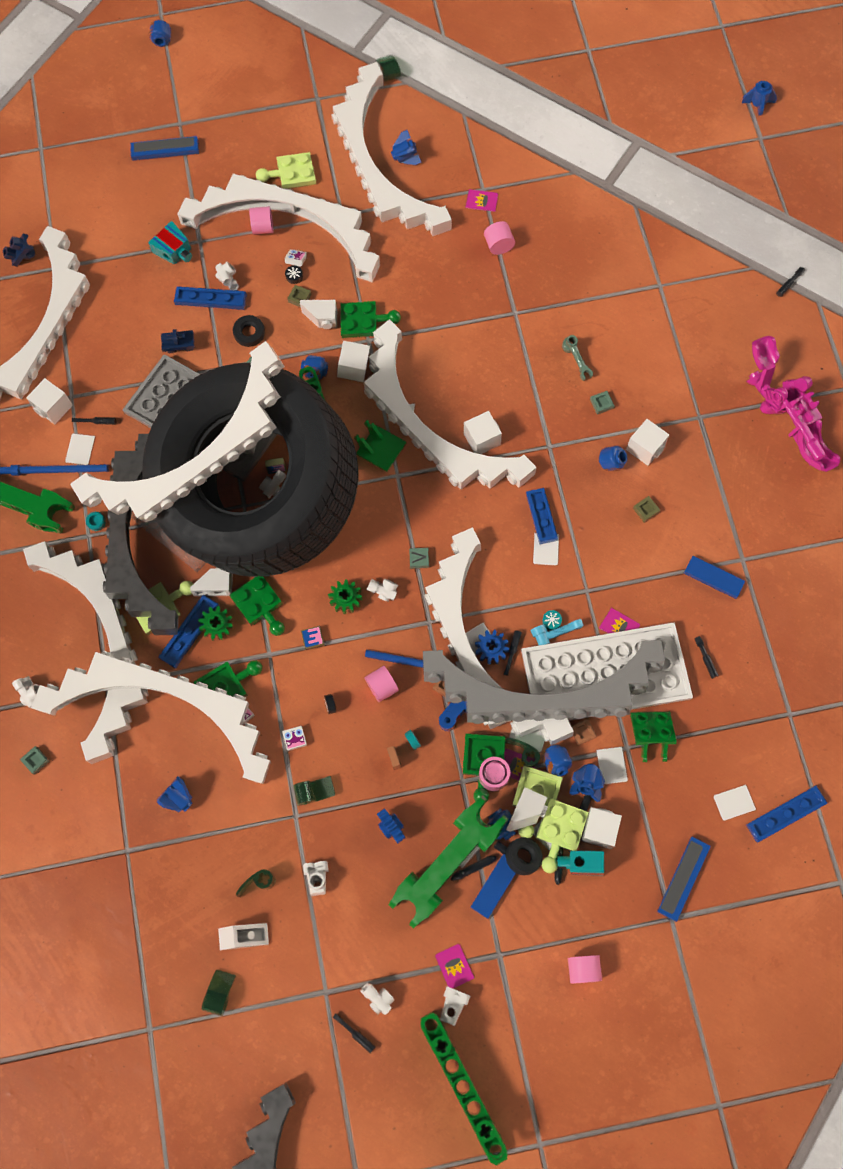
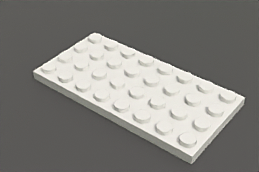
[521,622,693,721]

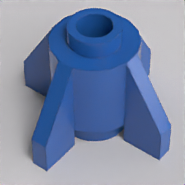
[742,81,777,116]
[391,129,422,165]
[569,764,605,802]
[157,776,193,813]

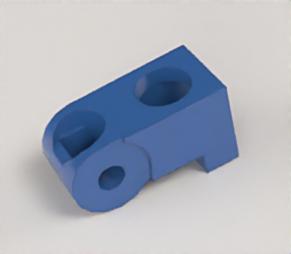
[439,701,467,731]

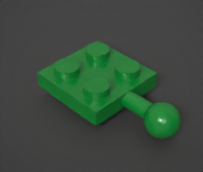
[341,301,401,338]
[229,575,285,636]
[194,660,262,697]
[463,734,505,802]

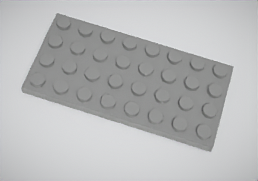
[123,354,277,482]

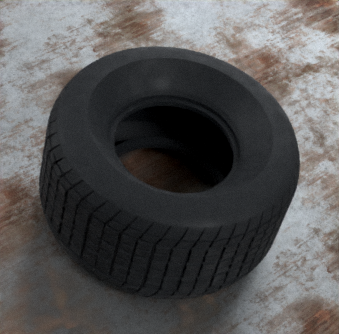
[142,363,358,577]

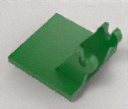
[354,420,407,472]
[630,712,677,762]

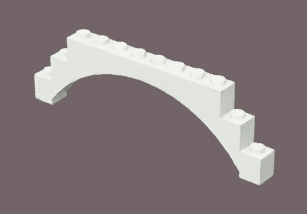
[331,62,452,236]
[177,174,380,282]
[0,226,90,400]
[364,319,536,490]
[70,341,285,522]
[424,527,574,746]
[23,541,149,764]
[31,651,271,784]

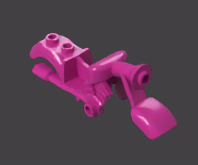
[746,336,840,472]

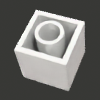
[337,341,370,382]
[26,378,73,425]
[464,411,502,454]
[626,419,669,466]
[581,807,622,849]

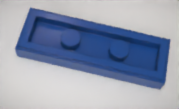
[526,488,558,545]
[683,556,745,599]
[470,854,516,919]

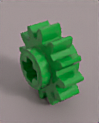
[328,579,363,614]
[198,606,233,641]

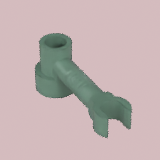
[562,335,593,381]

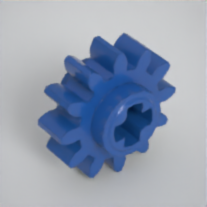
[475,629,509,665]
[377,808,405,844]

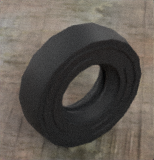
[233,315,265,347]
[506,837,543,875]

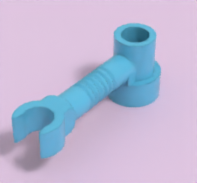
[530,619,584,646]

